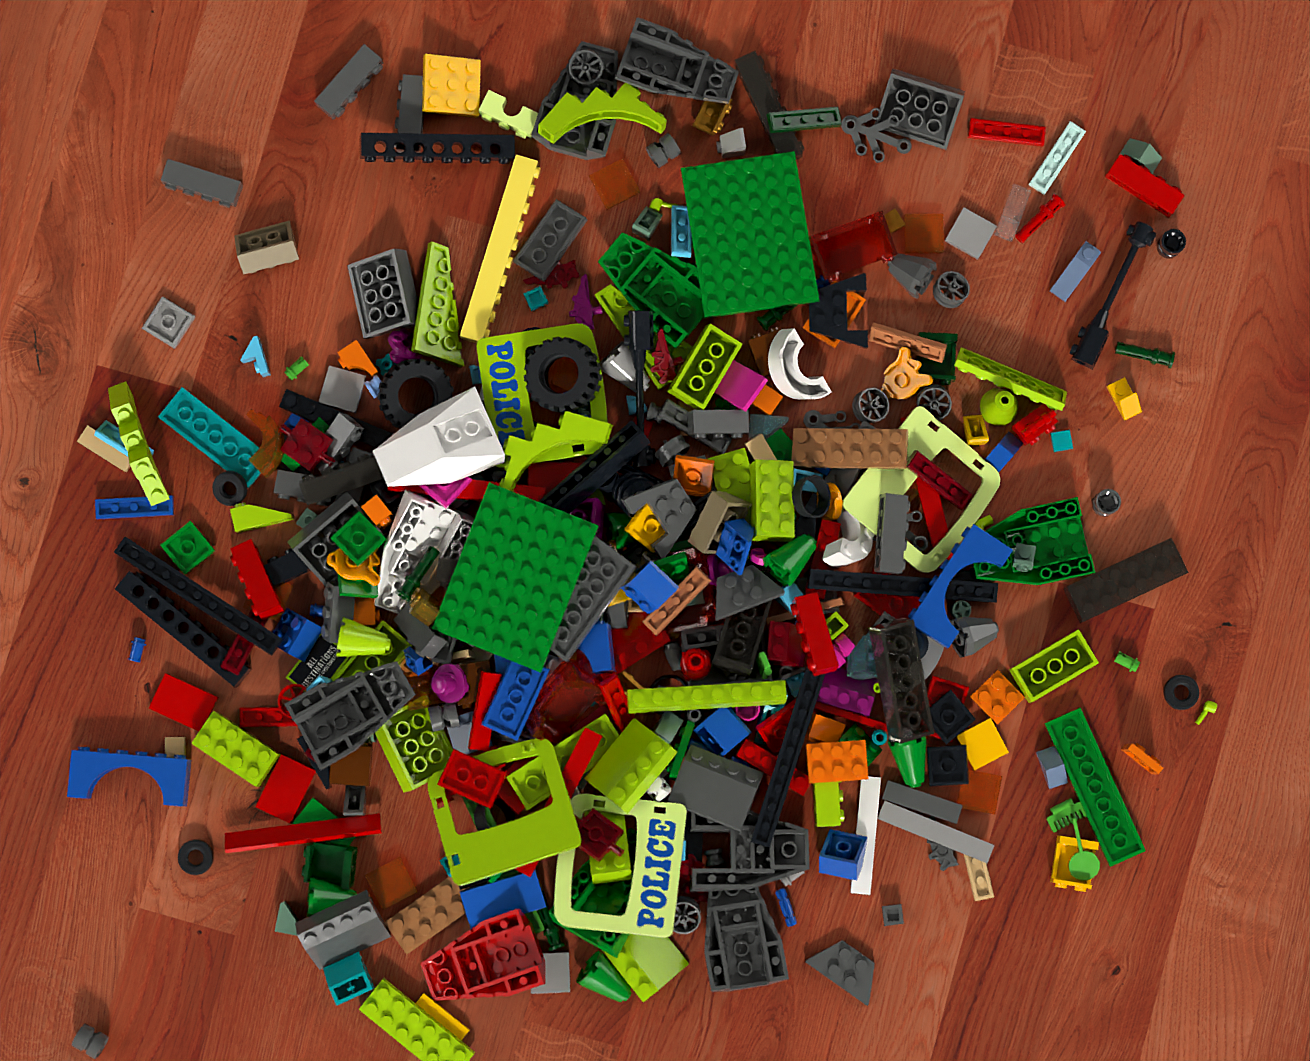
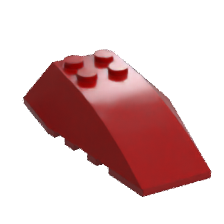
[420,908,545,1001]

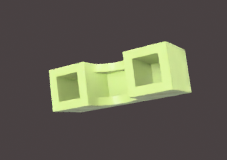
[479,90,538,139]

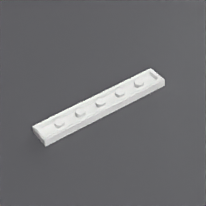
[850,776,881,895]

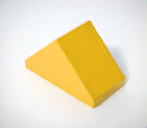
[963,415,989,446]

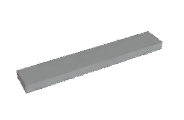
[878,801,994,863]

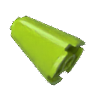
[980,388,1018,426]
[336,618,391,657]

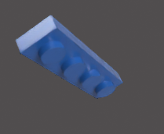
[95,495,174,519]

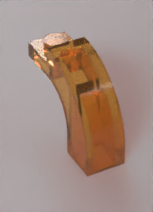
[246,409,285,478]

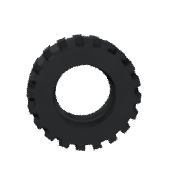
[524,337,602,413]
[378,359,454,429]

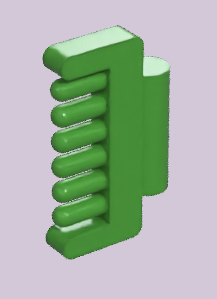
[756,651,772,679]
[1046,798,1087,832]

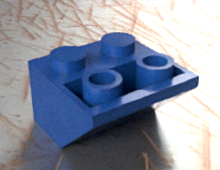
[716,518,755,575]
[272,608,321,662]
[693,707,751,757]

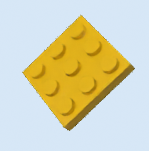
[422,54,480,117]

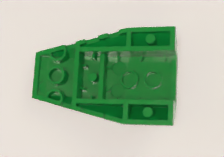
[598,232,704,348]

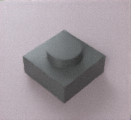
[881,904,904,926]

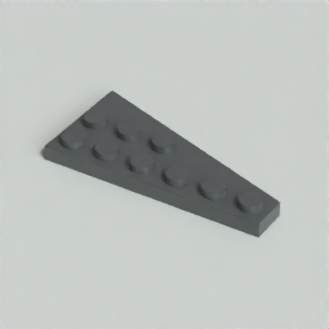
[551,535,637,662]

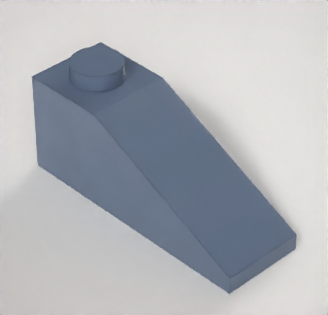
[1050,241,1101,302]

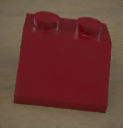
[766,621,805,668]

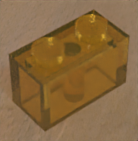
[409,588,440,627]

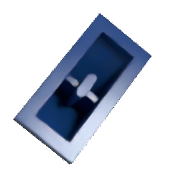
[984,431,1023,473]

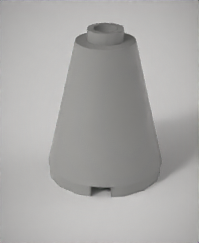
[600,341,650,393]

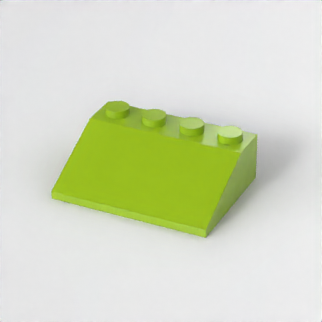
[375,695,453,792]
[584,718,678,814]
[602,934,689,1002]

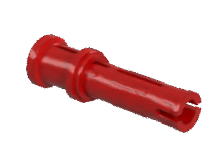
[1014,193,1066,244]

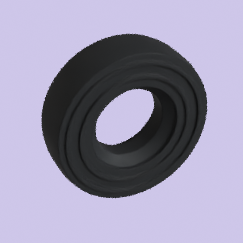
[212,471,248,506]
[1164,675,1199,710]
[178,840,214,875]

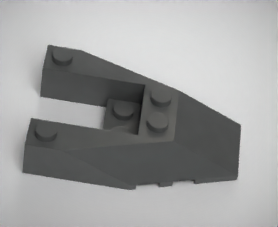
[688,810,809,891]

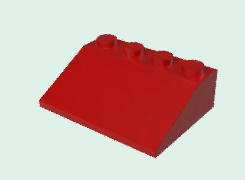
[600,612,671,680]

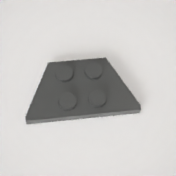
[715,565,785,621]
[805,940,875,1006]

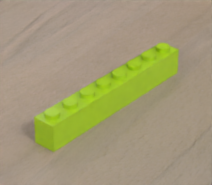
[627,680,787,713]

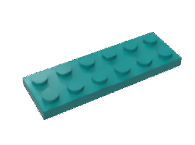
[158,387,273,488]

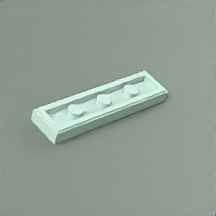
[1028,121,1086,195]

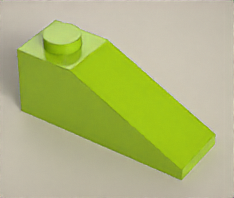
[230,503,294,533]

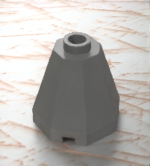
[888,253,937,299]
[950,617,999,658]

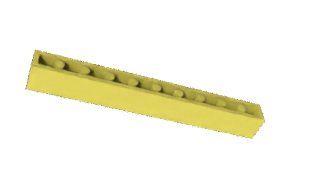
[460,154,541,343]

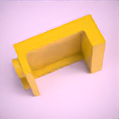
[1050,835,1099,892]

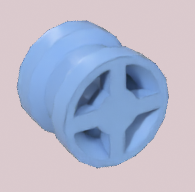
[364,374,382,399]

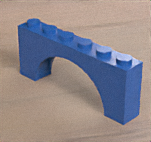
[908,524,1013,649]
[494,621,616,682]
[67,747,192,807]

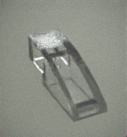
[994,183,1031,242]

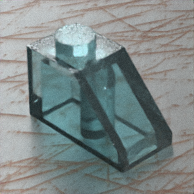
[748,414,789,441]
[847,635,879,680]

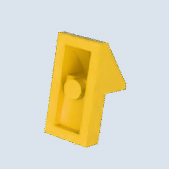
[1107,377,1142,421]

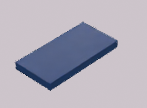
[481,661,550,741]
[460,869,546,929]

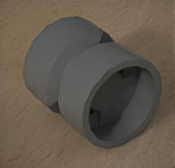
[645,133,681,168]
[1092,489,1121,517]
[428,702,460,732]
[71,1023,109,1059]

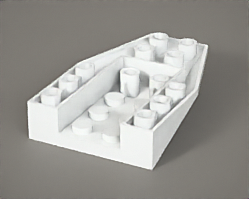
[373,387,505,487]
[374,490,474,614]

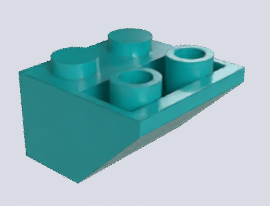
[323,952,375,1006]

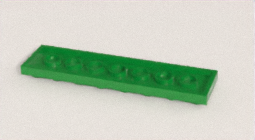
[1044,708,1146,867]

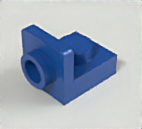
[403,646,433,676]

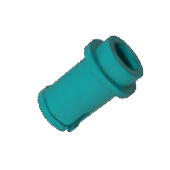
[872,730,888,745]

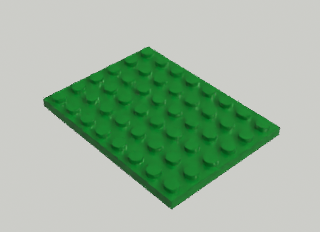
[681,151,819,318]
[432,482,599,673]

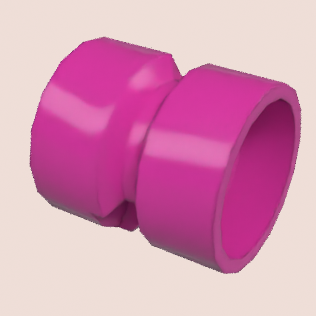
[833,632,858,669]
[734,706,760,722]

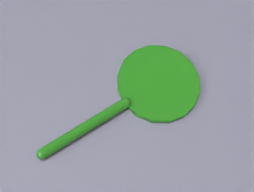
[1069,817,1100,880]

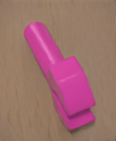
[750,548,767,566]

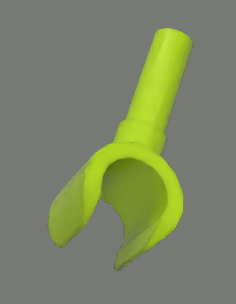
[650,198,678,211]
[1195,701,1217,725]

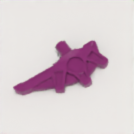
[569,274,603,330]

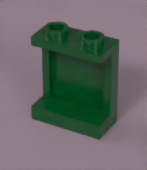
[916,332,958,385]
[302,841,358,890]

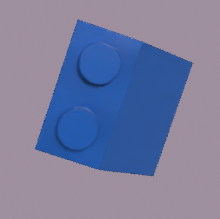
[621,561,679,614]
[819,829,868,881]

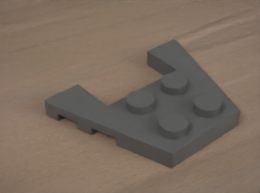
[621,478,697,559]

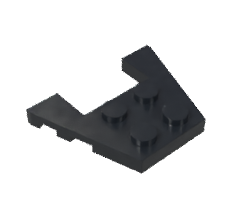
[809,273,868,349]

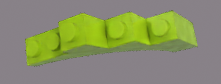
[538,83,667,144]
[108,381,170,506]
[499,411,613,491]

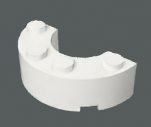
[768,328,832,400]
[822,500,874,568]

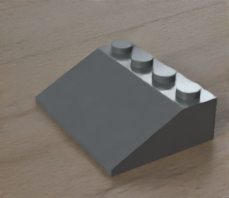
[874,68,965,150]
[347,249,418,339]
[288,492,387,586]
[667,744,764,831]
[295,890,391,970]

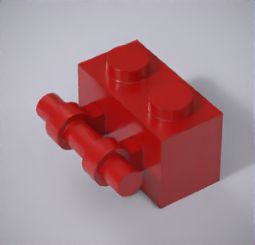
[1011,404,1058,446]

